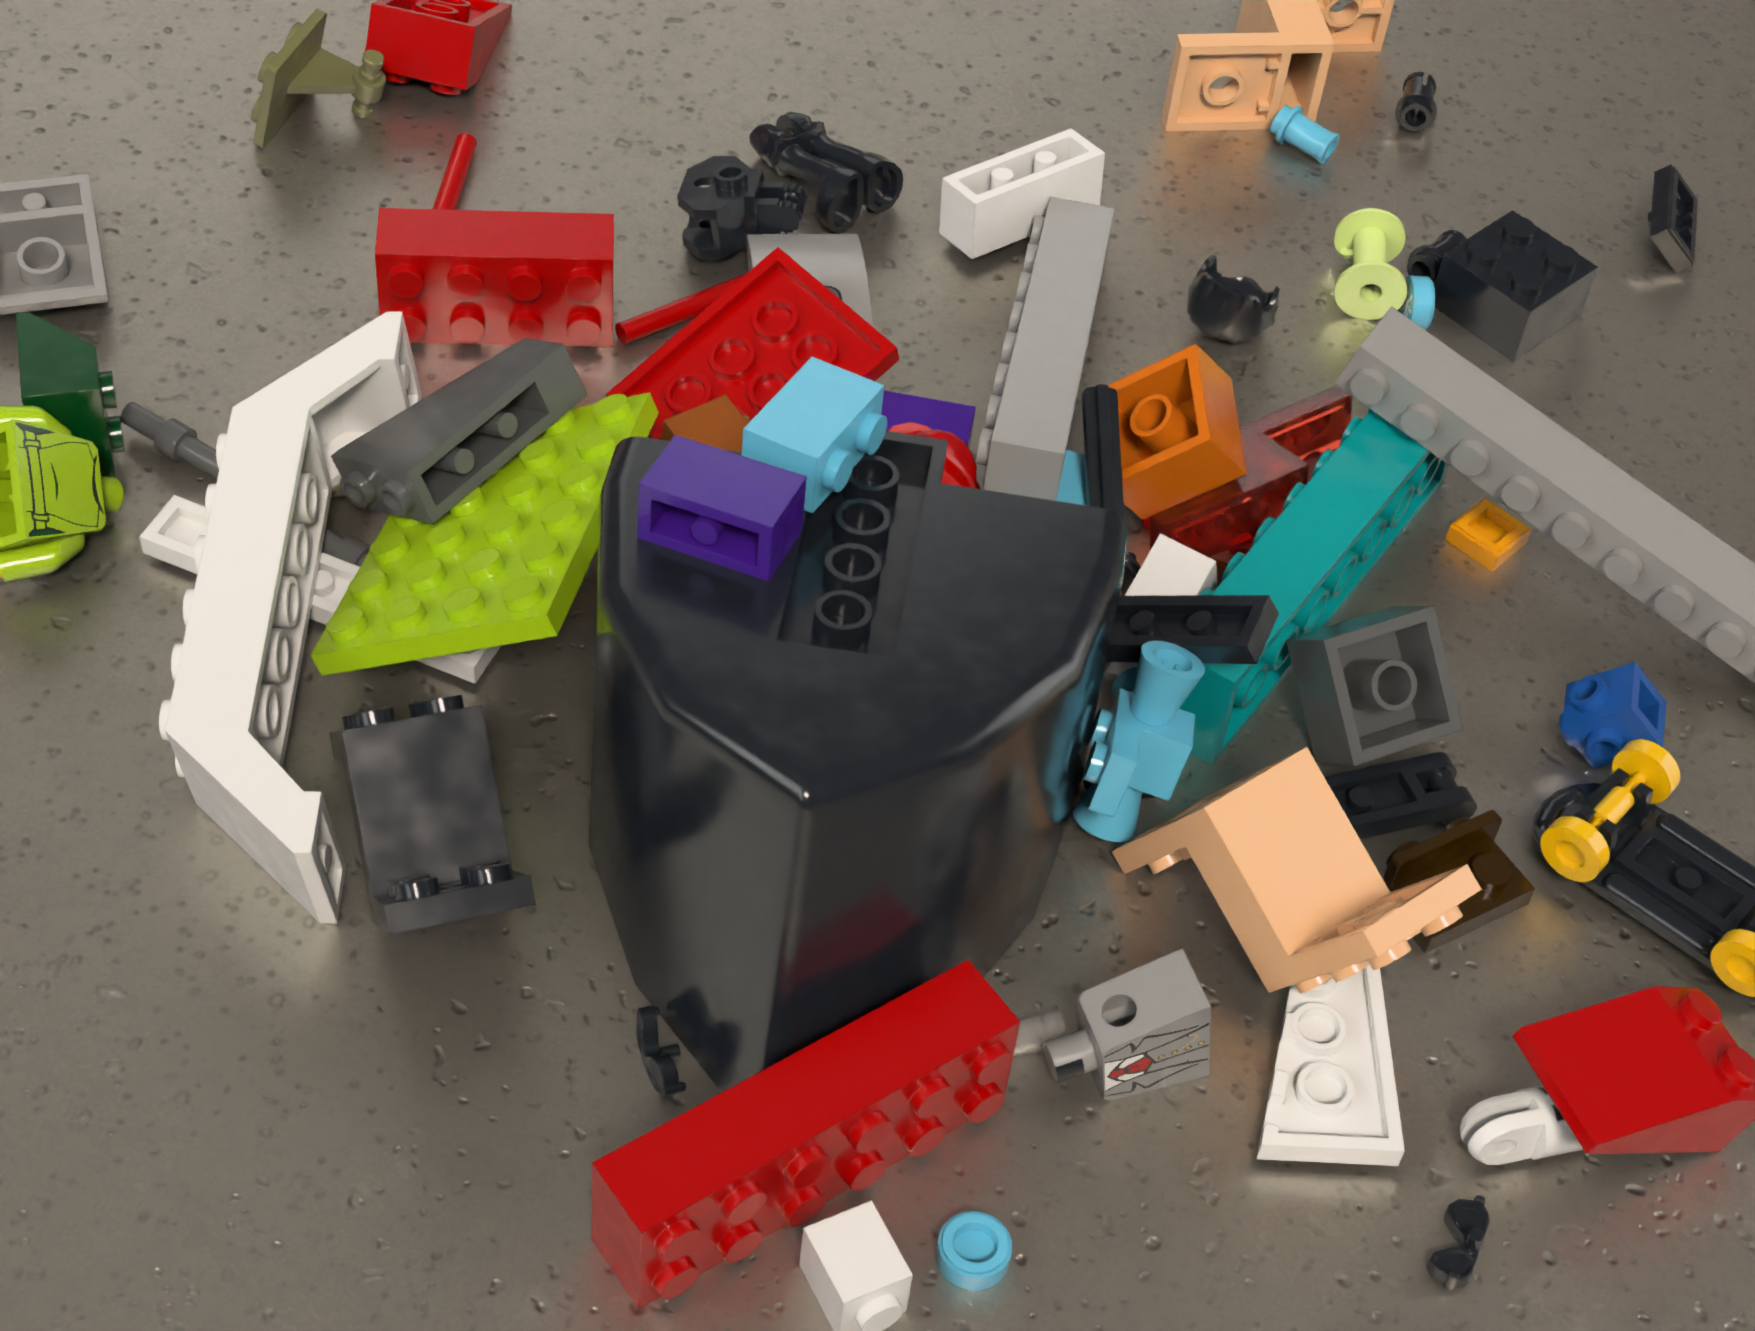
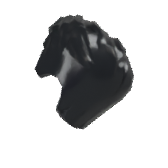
[1187,255,1280,344]

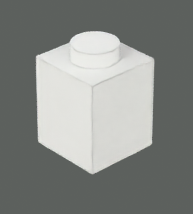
[799,1200,913,1331]

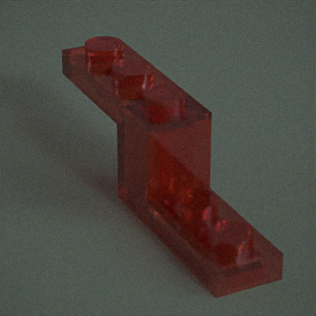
[1150,385,1353,557]

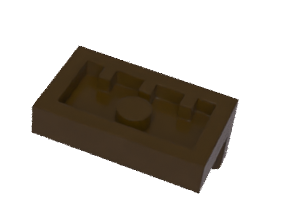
[1383,809,1535,954]

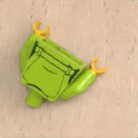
[0,405,124,583]

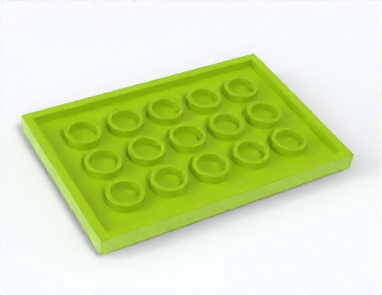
[310,392,659,676]

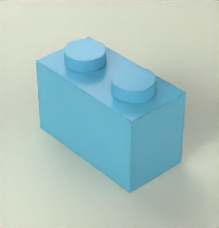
[741,357,887,513]

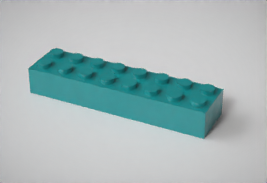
[1179,408,1448,766]

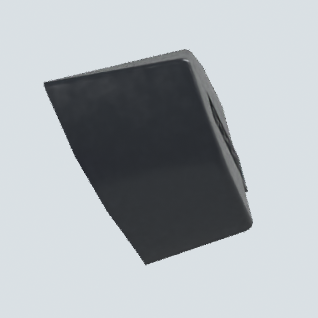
[589,431,1128,1092]

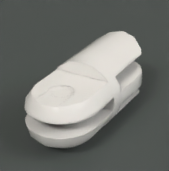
[1460,1085,1583,1165]

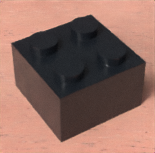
[1434,210,1598,362]

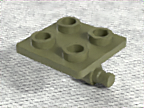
[251,9,386,149]

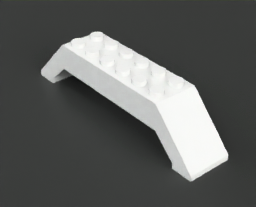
[159,312,422,924]

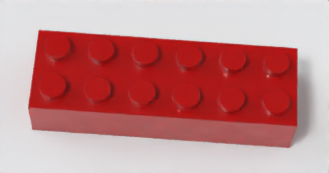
[592,959,1020,1309]

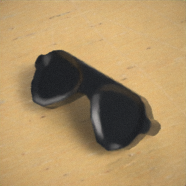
[636,1006,687,1096]
[1426,1195,1490,1290]

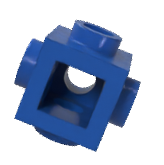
[1559,662,1667,769]

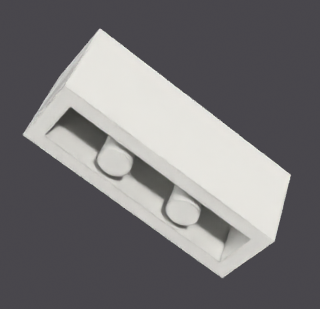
[939,128,1105,259]

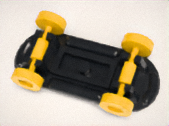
[1532,739,1755,998]

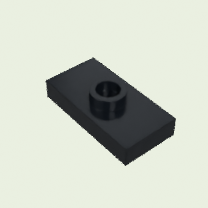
[1648,164,1698,273]

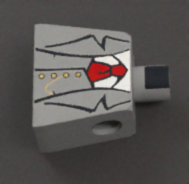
[1043,949,1211,1101]

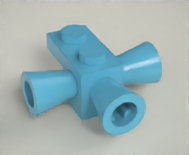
[1073,641,1205,842]

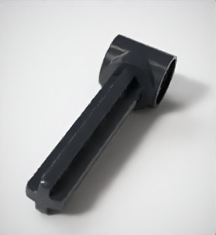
[1082,384,1141,596]

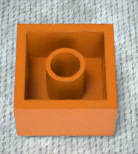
[1108,344,1247,520]

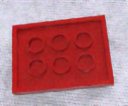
[605,247,900,440]

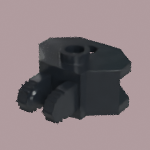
[677,156,808,259]

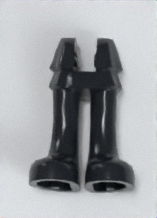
[749,112,903,234]

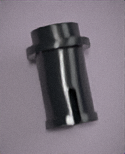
[1395,72,1437,131]
[1407,230,1467,285]

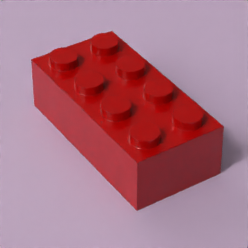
[375,208,614,347]

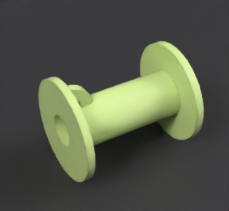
[1334,208,1407,320]

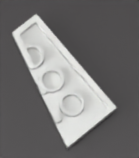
[1256,965,1405,1166]

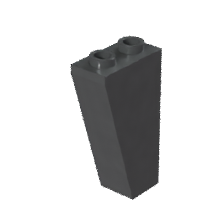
[331,338,587,524]

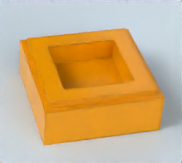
[1445,498,1532,572]

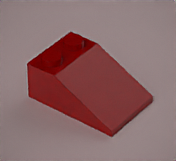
[365,0,512,95]
[1512,986,1755,1154]

